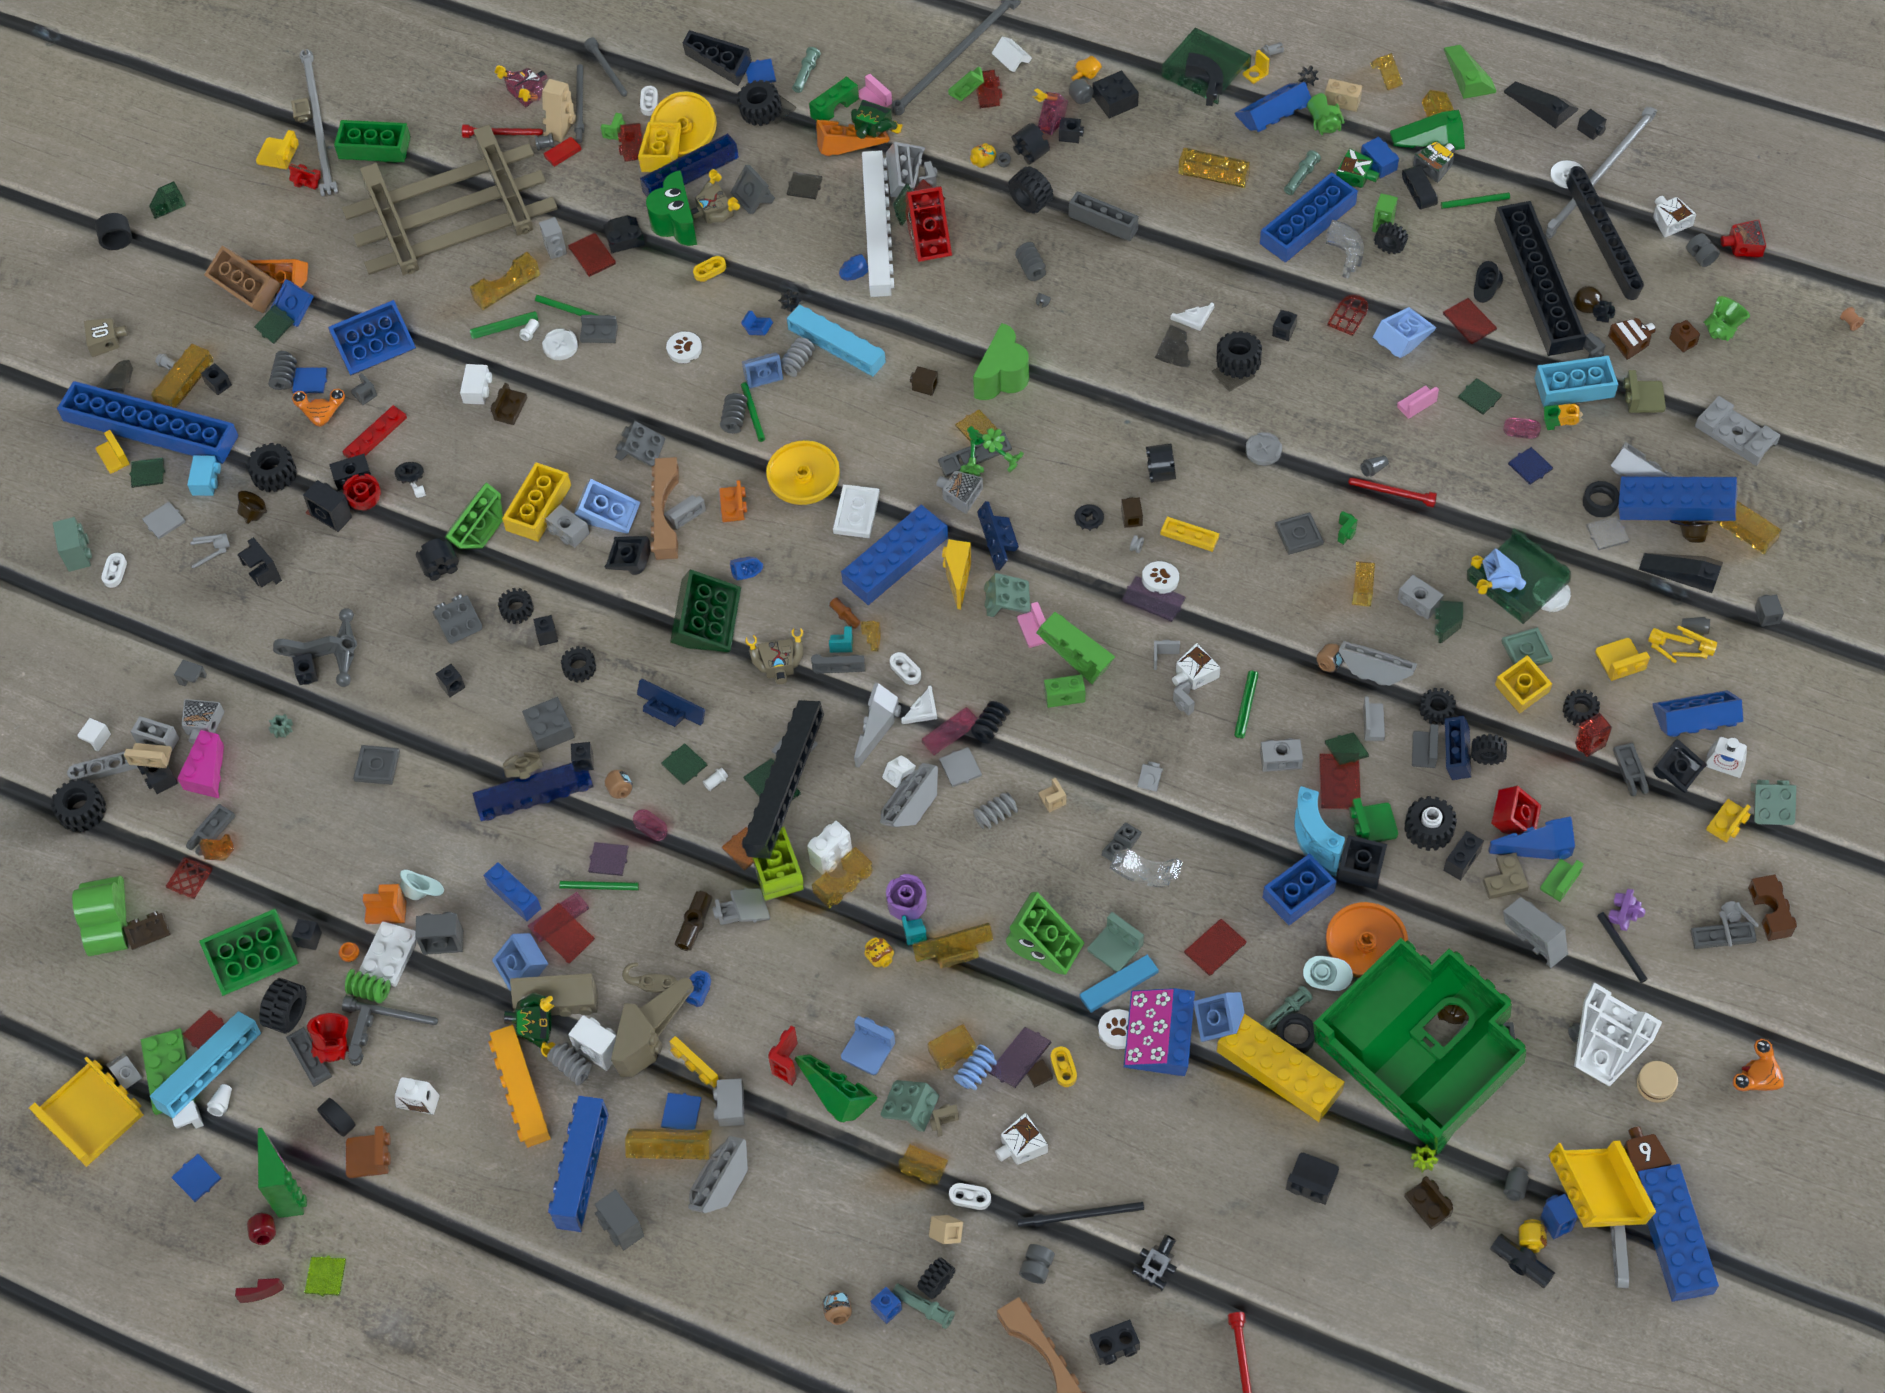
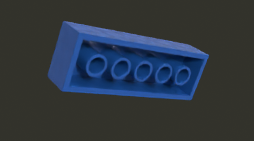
[1260,172,1358,263]
[1619,476,1738,521]
[841,504,948,605]
[548,1096,609,1232]
[1637,1164,1719,1302]

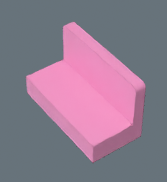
[858,74,892,107]
[1397,386,1439,419]
[1017,602,1046,648]

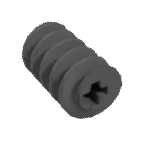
[1015,242,1046,281]
[268,350,297,390]
[720,393,747,434]

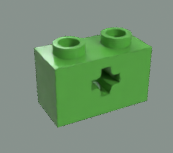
[1372,193,1398,232]
[1044,674,1085,708]

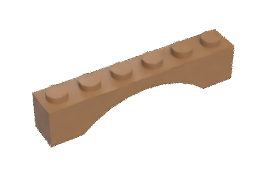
[651,457,679,560]
[997,1297,1086,1393]

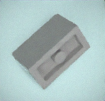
[664,495,706,530]
[1363,696,1385,741]

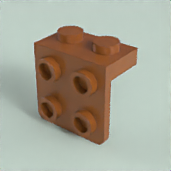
[346,1126,391,1178]

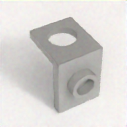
[1154,640,1180,670]
[106,1053,142,1089]

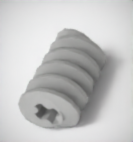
[781,337,815,377]
[973,792,1018,829]
[547,1042,592,1086]

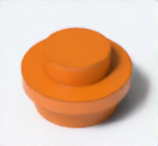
[339,942,359,962]

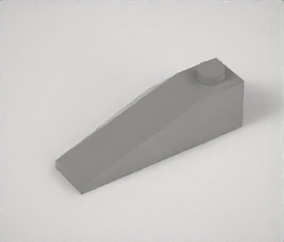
[1611,442,1676,477]
[854,683,901,768]

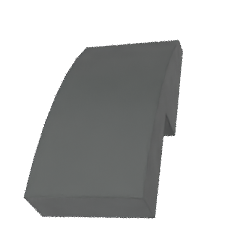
[1102,822,1142,865]

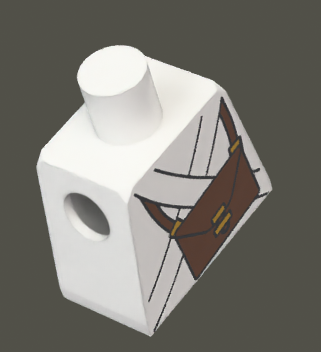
[1653,196,1696,237]
[1172,643,1220,690]
[395,1077,440,1115]
[995,1113,1048,1164]

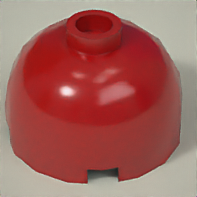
[343,474,381,511]

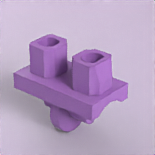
[1609,889,1645,931]

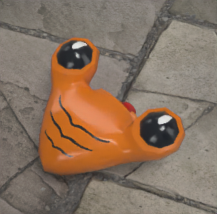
[292,389,345,427]
[1733,1039,1784,1091]

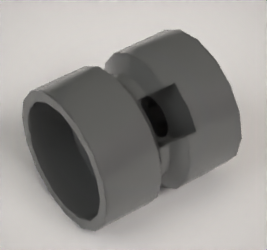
[1686,233,1720,267]
[1019,1244,1055,1284]

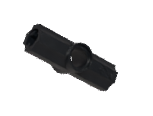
[1490,1234,1555,1288]

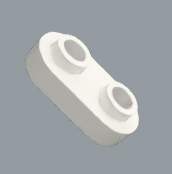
[640,86,658,116]
[101,553,127,588]
[890,652,921,685]
[949,1183,991,1210]

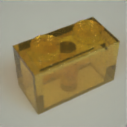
[1352,561,1375,607]
[927,1024,976,1071]

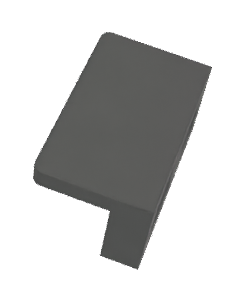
[1412,724,1438,768]

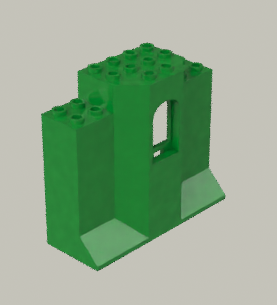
[1313,938,1526,1155]

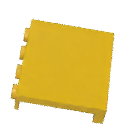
[29,1057,144,1167]
[1548,1141,1656,1228]

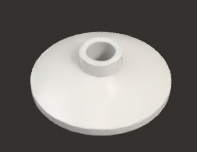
[1550,160,1584,188]

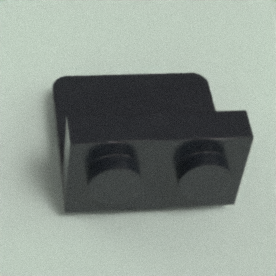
[1286,1152,1339,1205]

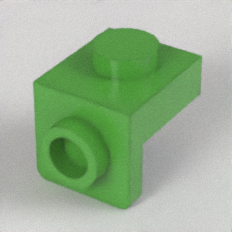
[601,113,626,140]

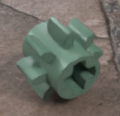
[269,714,293,738]

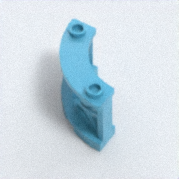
[1294,786,1345,876]

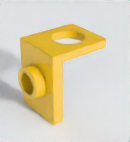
[1242,50,1270,84]

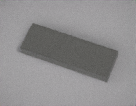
[1690,922,1757,949]
[286,1027,332,1087]

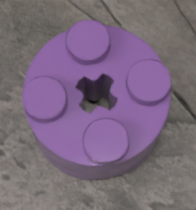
[886,874,927,921]

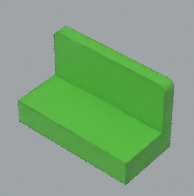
[948,67,984,101]
[1540,859,1584,902]

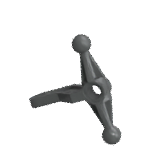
[273,608,357,687]

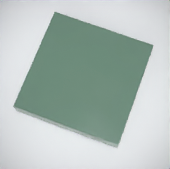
[1501,627,1553,666]

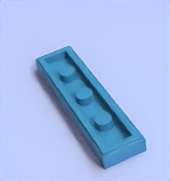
[1079,954,1159,1013]

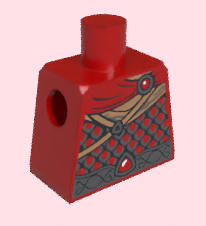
[1721,220,1766,257]

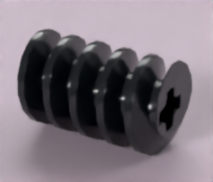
[971,701,1010,744]

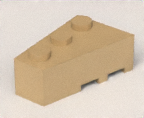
[542,79,576,142]

